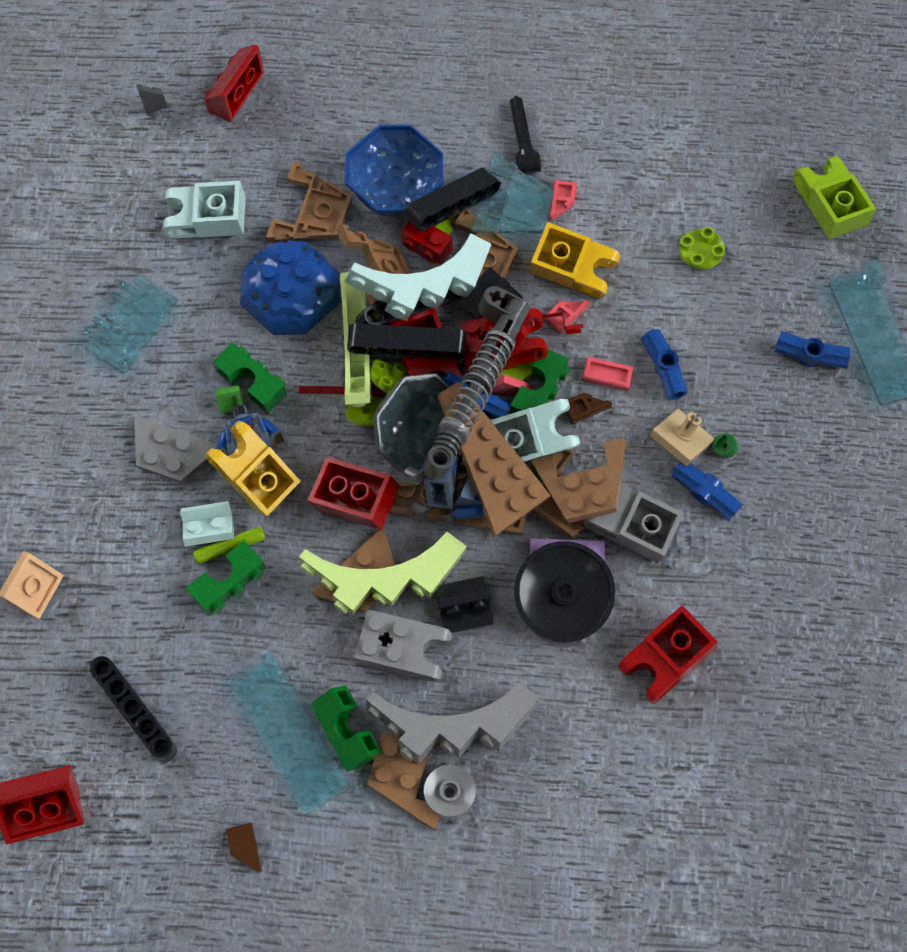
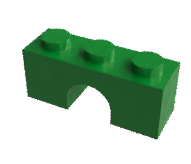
[213,343,287,414]
[510,349,570,414]
[186,540,266,616]
[311,685,383,772]

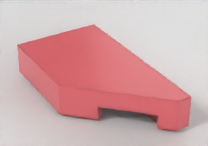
[549,180,577,221]
[544,300,590,334]
[489,374,534,396]

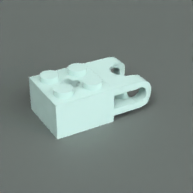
[162,181,246,239]
[490,399,581,462]

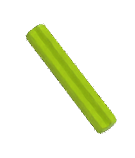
[193,526,265,564]

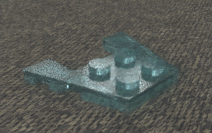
[472,151,554,234]

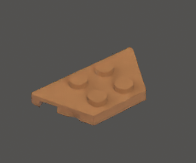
[312,528,395,613]

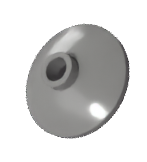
[424,765,476,817]

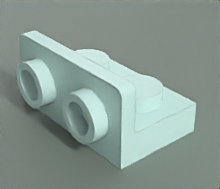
[180,501,234,547]

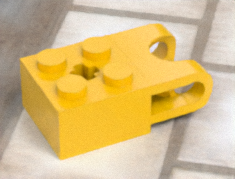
[529,222,620,299]
[205,421,301,516]

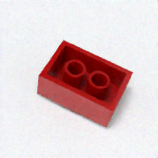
[307,456,400,530]

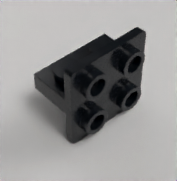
[459,267,523,318]
[436,576,494,633]

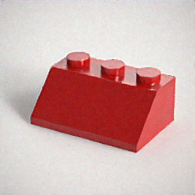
[204,45,265,122]
[0,765,84,845]

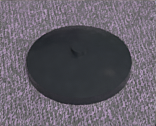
[514,541,615,643]

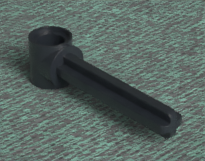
[510,96,541,175]

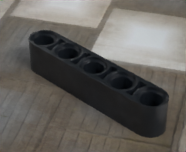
[403,167,501,232]
[355,289,460,325]
[347,324,467,360]
[90,656,177,762]

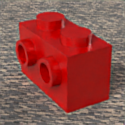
[401,222,453,264]

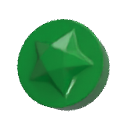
[712,433,738,459]

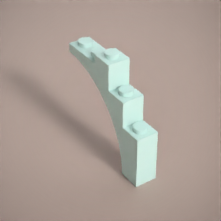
[344,234,491,321]

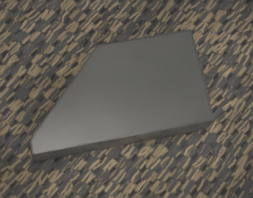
[136,84,167,115]

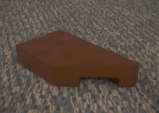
[565,393,612,425]
[226,822,263,873]

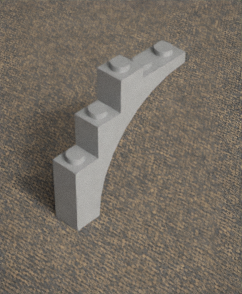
[366,682,539,765]

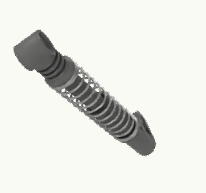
[423,286,530,480]

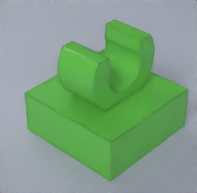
[216,385,244,414]

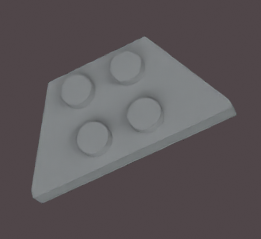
[134,416,217,484]

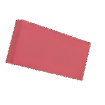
[582,357,634,391]

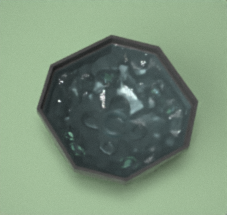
[373,374,462,481]

